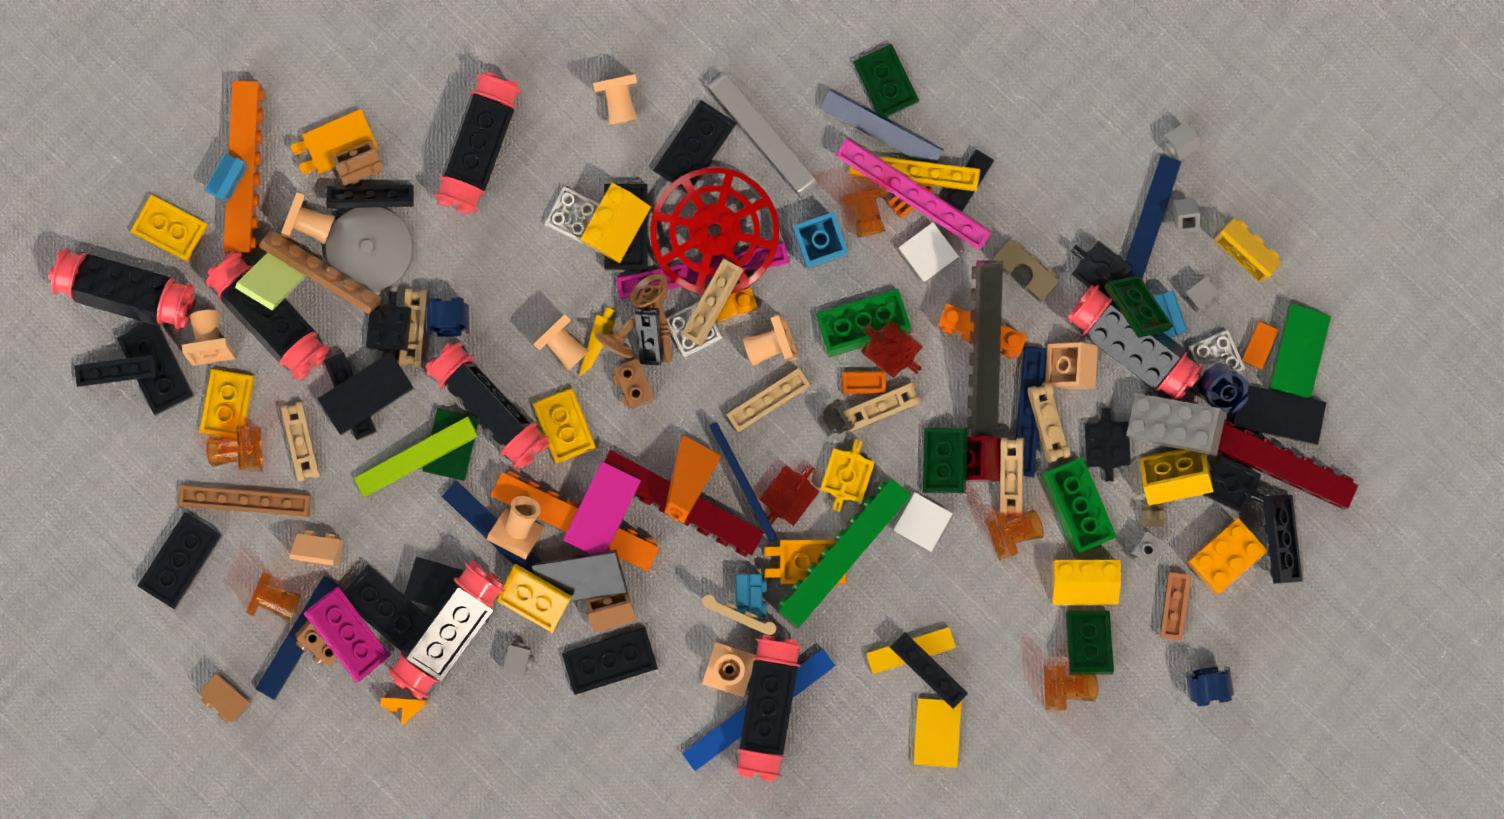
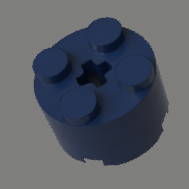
[426,297,470,337]
[1197,362,1249,413]
[1186,666,1234,706]

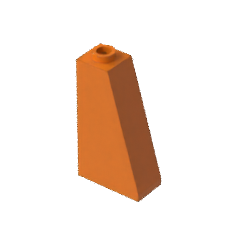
[665,435,722,523]

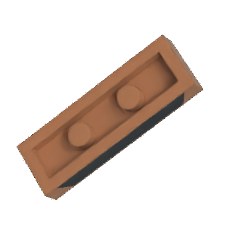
[1159,572,1191,640]

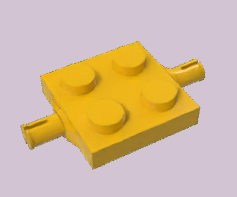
[820,439,875,512]

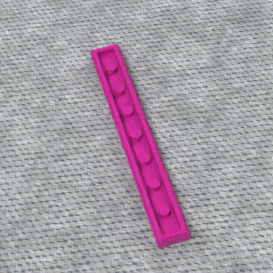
[835,137,992,250]
[616,242,789,300]

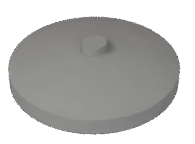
[326,207,413,292]

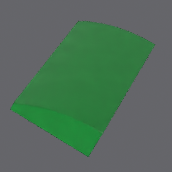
[816,289,912,358]
[1268,304,1331,399]
[1040,457,1117,555]

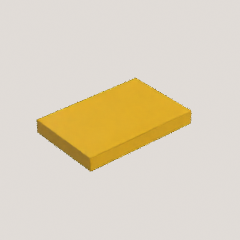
[130,194,209,262]
[199,369,255,440]
[532,388,596,464]
[496,564,572,633]
[913,698,962,768]

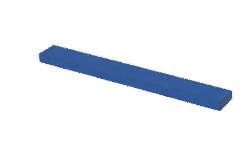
[682,648,836,771]

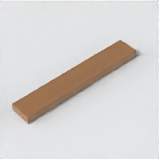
[178,485,311,517]

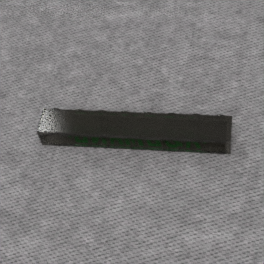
[967,260,1003,437]

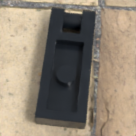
[635,307,663,365]

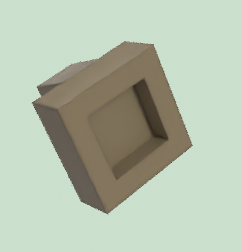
[1141,505,1164,527]

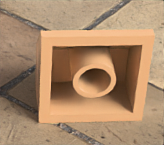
[1045,342,1098,389]
[289,530,344,567]

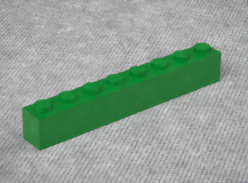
[776,478,912,629]

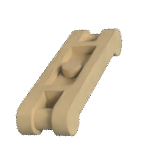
[399,289,428,367]
[842,382,922,432]
[1028,382,1070,463]
[281,401,320,482]
[1000,438,1024,516]
[702,595,776,636]

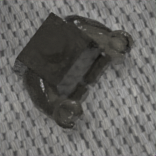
[817,399,855,437]

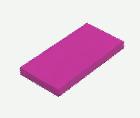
[563,462,641,554]
[304,586,390,683]

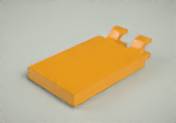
[290,109,379,175]
[764,540,846,584]

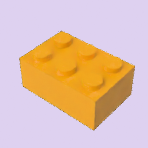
[1186,518,1268,595]

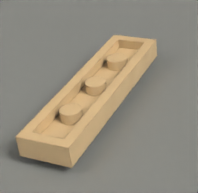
[681,258,744,346]
[726,368,811,433]

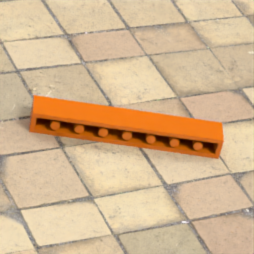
[223,81,265,255]
[490,471,660,572]

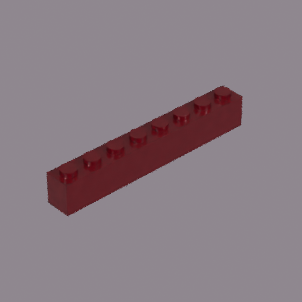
[1217,420,1359,510]
[604,450,764,557]

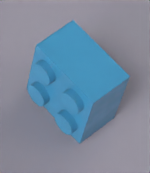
[793,212,848,270]

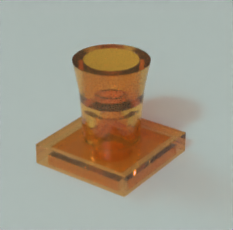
[840,187,887,238]
[207,425,263,472]
[985,509,1044,561]
[245,571,301,623]
[1044,666,1098,710]

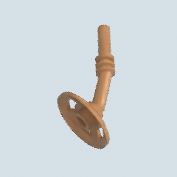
[630,274,673,363]
[595,292,668,358]

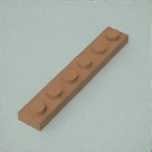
[259,230,381,314]

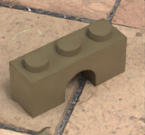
[991,239,1059,303]

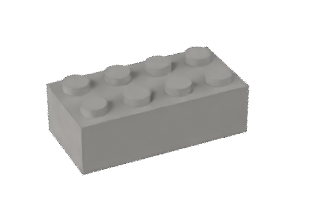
[1126,393,1226,456]

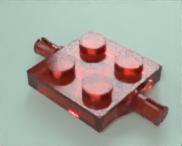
[861,319,923,378]
[759,464,820,526]

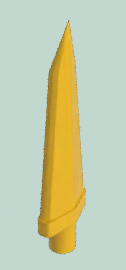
[579,307,616,376]

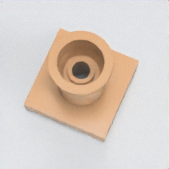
[593,74,638,125]
[281,192,335,244]
[182,310,235,366]
[533,314,590,371]
[743,315,800,366]
[487,496,545,560]
[702,642,756,697]

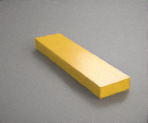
[866,627,956,674]

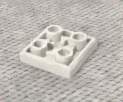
[544,186,600,244]
[898,223,959,283]
[666,301,722,358]
[1187,329,1245,377]
[893,492,952,552]

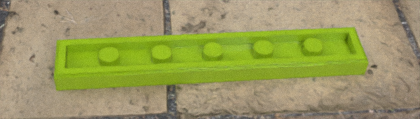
[354,417,479,498]

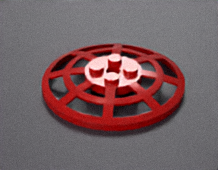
[650,167,780,295]

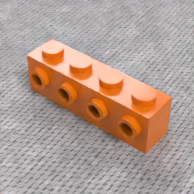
[937,303,1028,359]

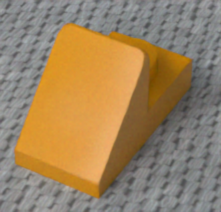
[716,287,758,323]
[380,697,428,726]

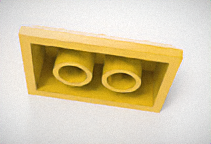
[581,183,651,263]
[1213,218,1282,284]
[1139,449,1213,506]
[1052,560,1121,605]

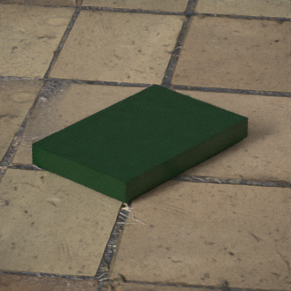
[853,44,919,118]
[1104,275,1173,338]
[422,408,479,481]
[922,428,968,494]
[1065,611,1114,675]

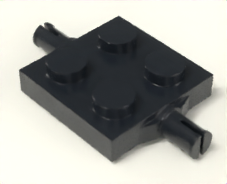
[1070,240,1133,297]
[366,291,412,357]
[1085,408,1131,482]
[1203,456,1265,514]

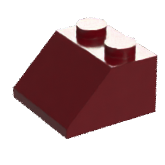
[966,436,1001,482]

